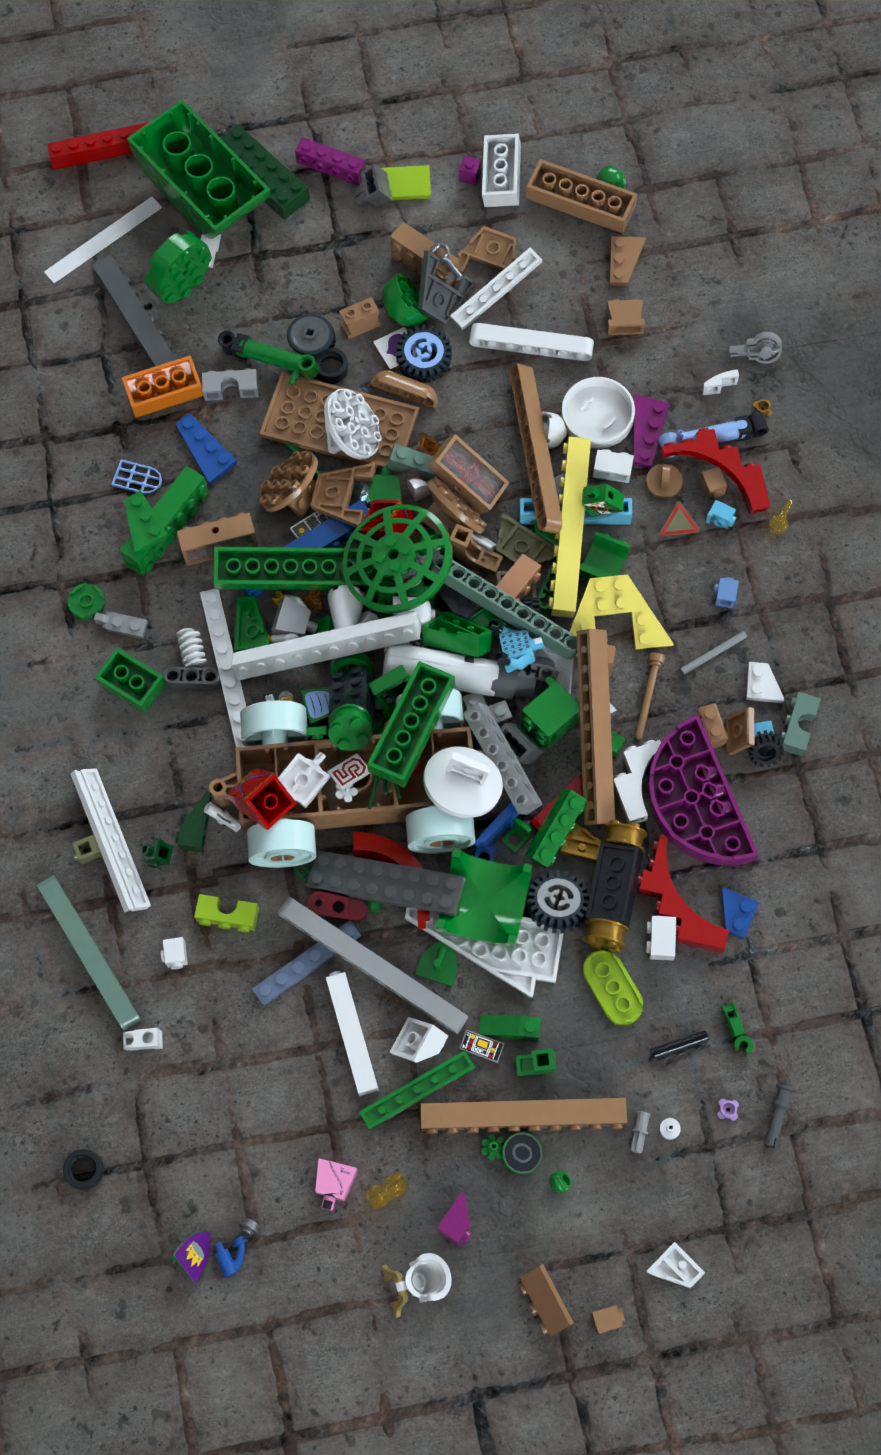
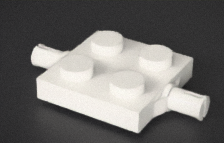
[278,752,330,808]

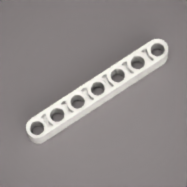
[469,323,594,361]

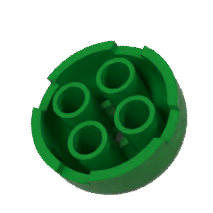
[382,273,430,328]

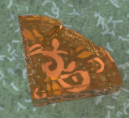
[302,591,323,611]

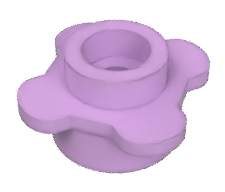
[717,1099,739,1121]

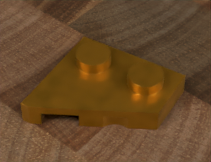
[560,823,602,863]

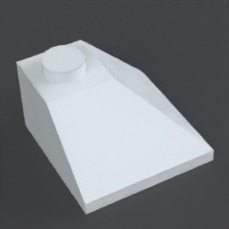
[390,1017,448,1063]

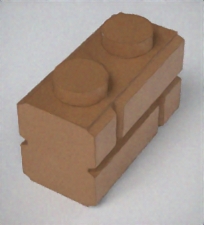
[696,703,728,749]

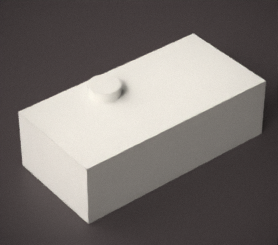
[482,134,521,207]

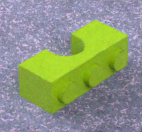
[194,894,259,933]

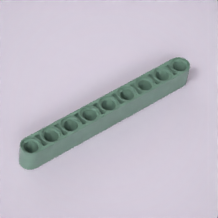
[431,555,577,659]
[37,874,141,1031]

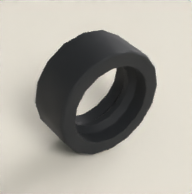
[315,347,348,384]
[63,1149,104,1190]

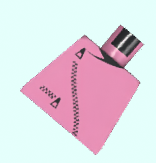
[315,1158,358,1211]

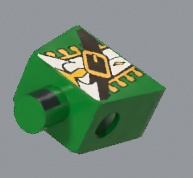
[582,484,624,516]

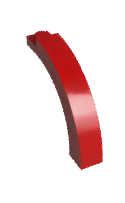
[354,832,430,929]

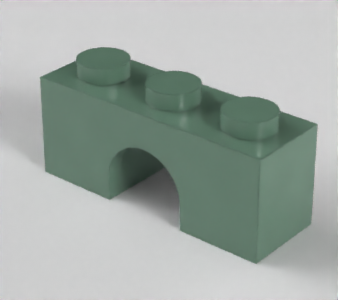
[386,443,441,482]
[780,692,821,757]

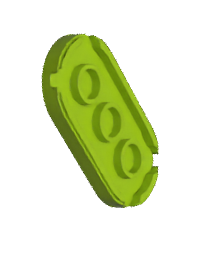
[583,950,643,1025]

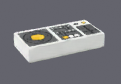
[290,511,328,539]

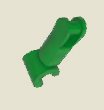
[721,1001,753,1057]

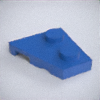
[721,887,759,939]

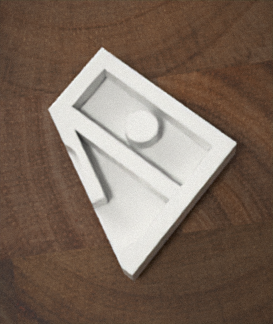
[746,662,784,703]

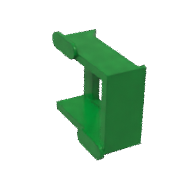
[369,665,411,721]

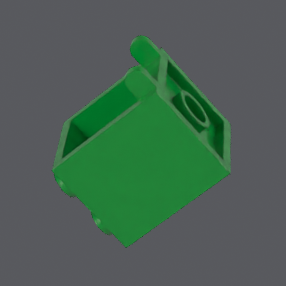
[521,677,580,749]

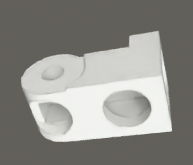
[123,1028,163,1051]

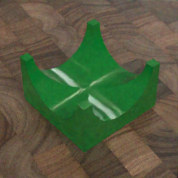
[436,848,532,950]

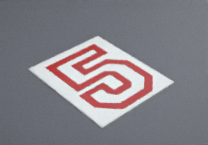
[327,753,370,790]

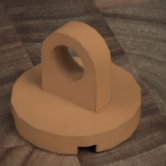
[646,464,683,500]

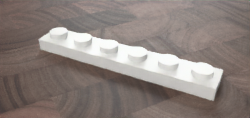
[450,247,542,331]

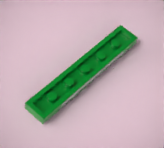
[359,1050,475,1131]

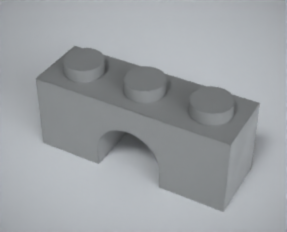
[202,368,259,401]

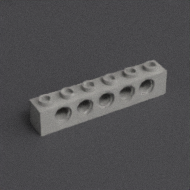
[463,703,543,815]

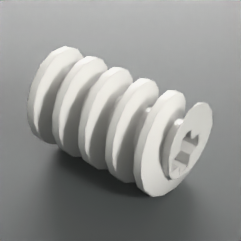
[176,628,207,668]

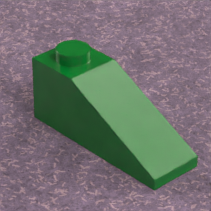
[479,1015,541,1042]

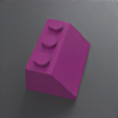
[437,1192,471,1248]

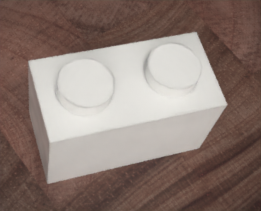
[593,449,634,483]
[646,916,676,960]

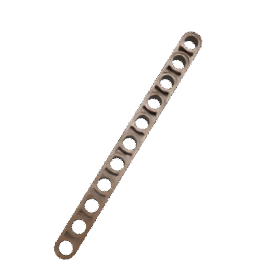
[509,363,563,534]

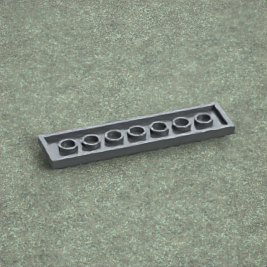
[306,850,466,917]

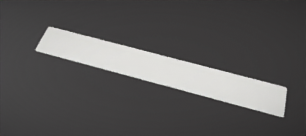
[44,197,162,283]

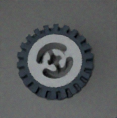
[527,871,590,933]

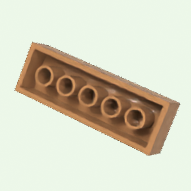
[526,159,637,234]

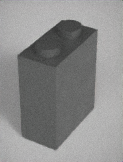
[500,723,546,764]

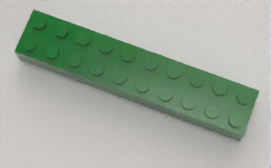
[214,547,404,591]

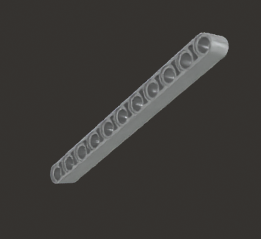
[277,897,469,1035]

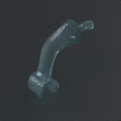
[354,481,372,506]

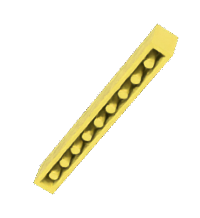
[548,436,591,618]

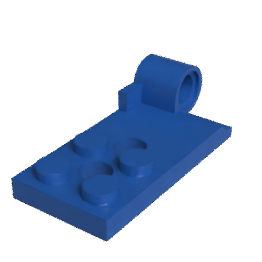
[474,802,520,862]

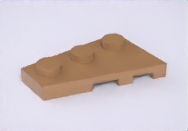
[610,236,646,286]

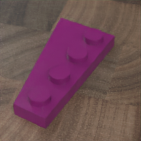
[633,394,669,469]

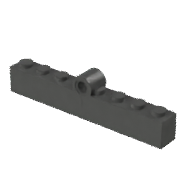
[92,255,179,367]

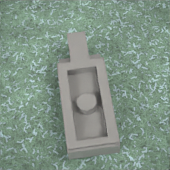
[94,612,148,639]

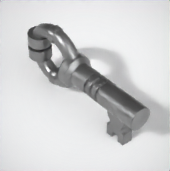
[430,242,463,284]

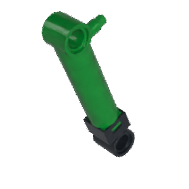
[218,330,319,386]

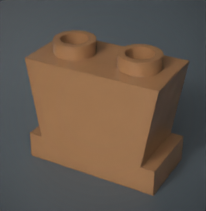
[339,297,380,340]
[606,299,645,335]

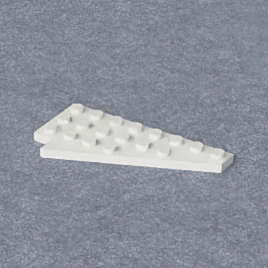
[405,908,563,998]

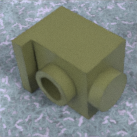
[71,834,103,864]

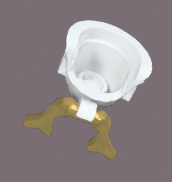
[381,1253,451,1318]

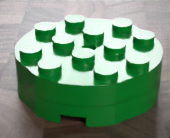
[144,231,212,303]

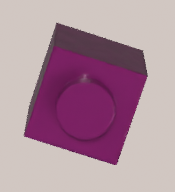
[459,155,481,186]

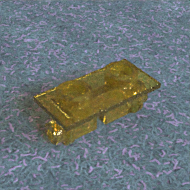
[365,1172,409,1210]

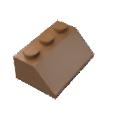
[518,1264,574,1337]

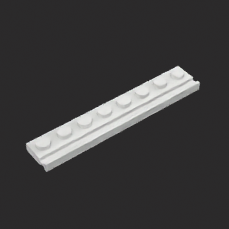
[71,769,151,912]

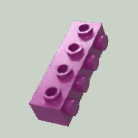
[295,137,366,186]

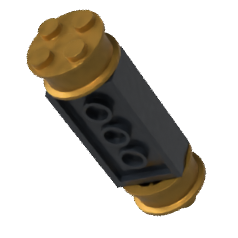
[582,820,647,953]

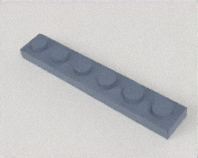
[252,920,362,1006]

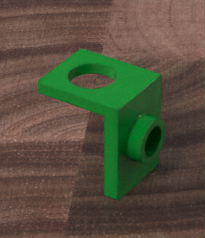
[501,817,532,853]

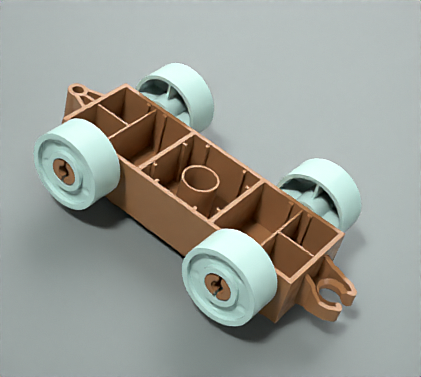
[209,689,504,868]

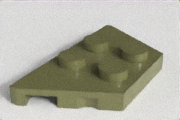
[496,513,556,565]

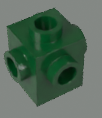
[140,839,173,868]

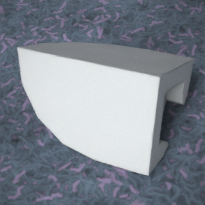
[407,478,430,501]

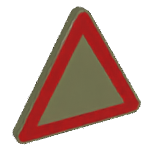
[659,501,700,536]

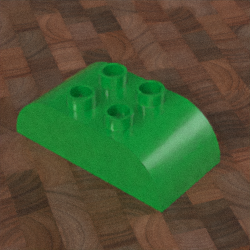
[127,100,271,239]

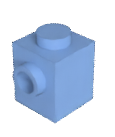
[713,577,739,608]

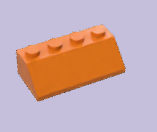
[121,355,203,418]

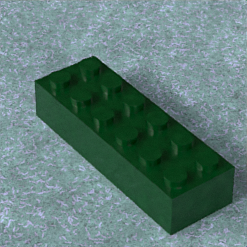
[221,124,310,220]

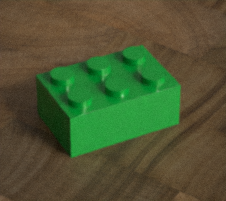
[94,648,166,714]

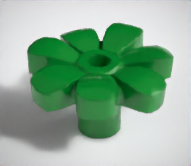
[481,1134,504,1161]

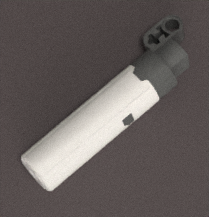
[383,644,556,700]

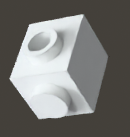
[161,937,188,969]

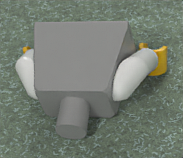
[267,591,318,644]

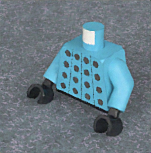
[489,619,544,673]

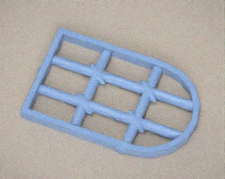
[111,459,162,495]

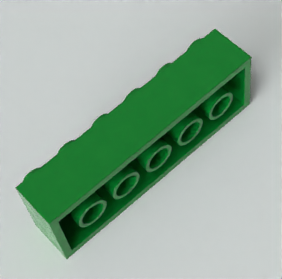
[119,466,209,577]
[367,661,455,788]

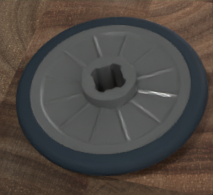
[287,314,334,356]

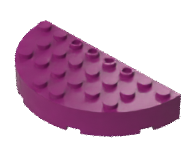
[648,715,759,866]

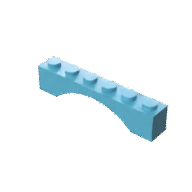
[520,498,632,525]

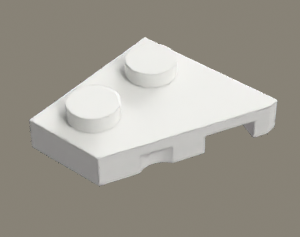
[646,1242,705,1288]

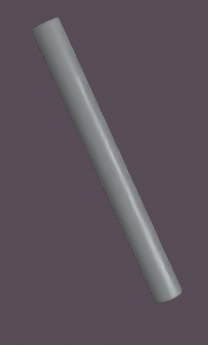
[680,631,747,675]

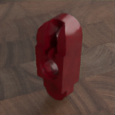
[307,891,368,921]

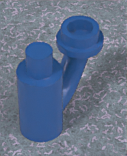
[214,1235,248,1278]

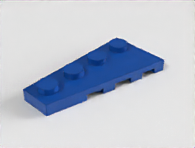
[176,413,237,485]

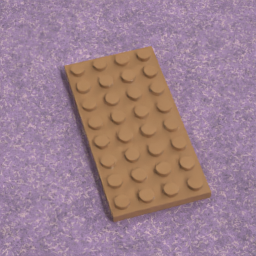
[259,372,420,473]

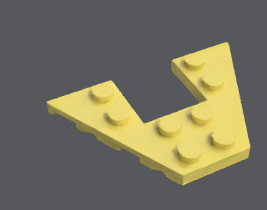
[570,574,674,656]

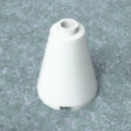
[328,585,365,629]

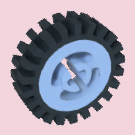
[396,325,452,383]

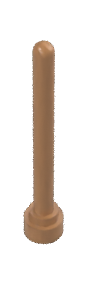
[635,653,665,741]

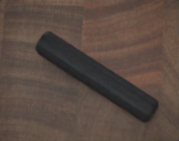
[650,1030,709,1059]

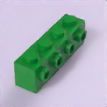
[524,788,587,867]

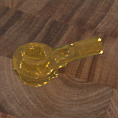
[769,500,793,534]

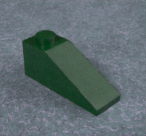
[175,791,213,853]

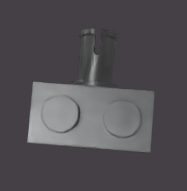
[354,164,393,209]

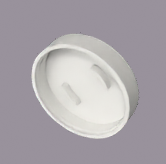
[561,377,635,449]

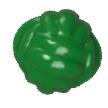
[549,1171,571,1194]

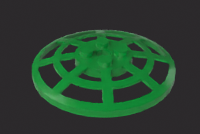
[342,504,453,613]

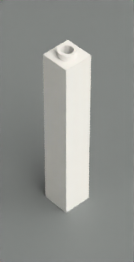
[326,971,379,1097]

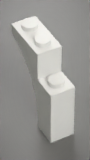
[613,740,661,824]

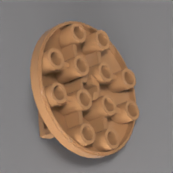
[259,451,318,517]
[423,476,487,538]

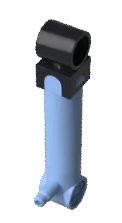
[658,412,769,457]

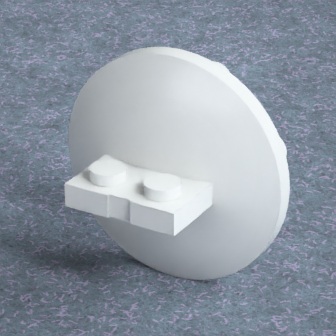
[324,389,382,460]
[423,747,503,818]

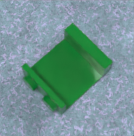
[579,531,630,581]

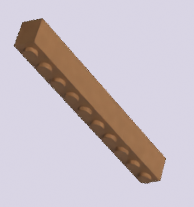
[576,629,615,825]
[421,1098,627,1134]

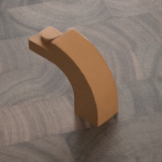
[450,523,503,574]

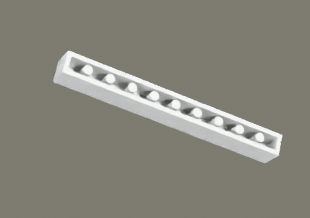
[231,611,421,681]

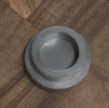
[239,1218,259,1237]

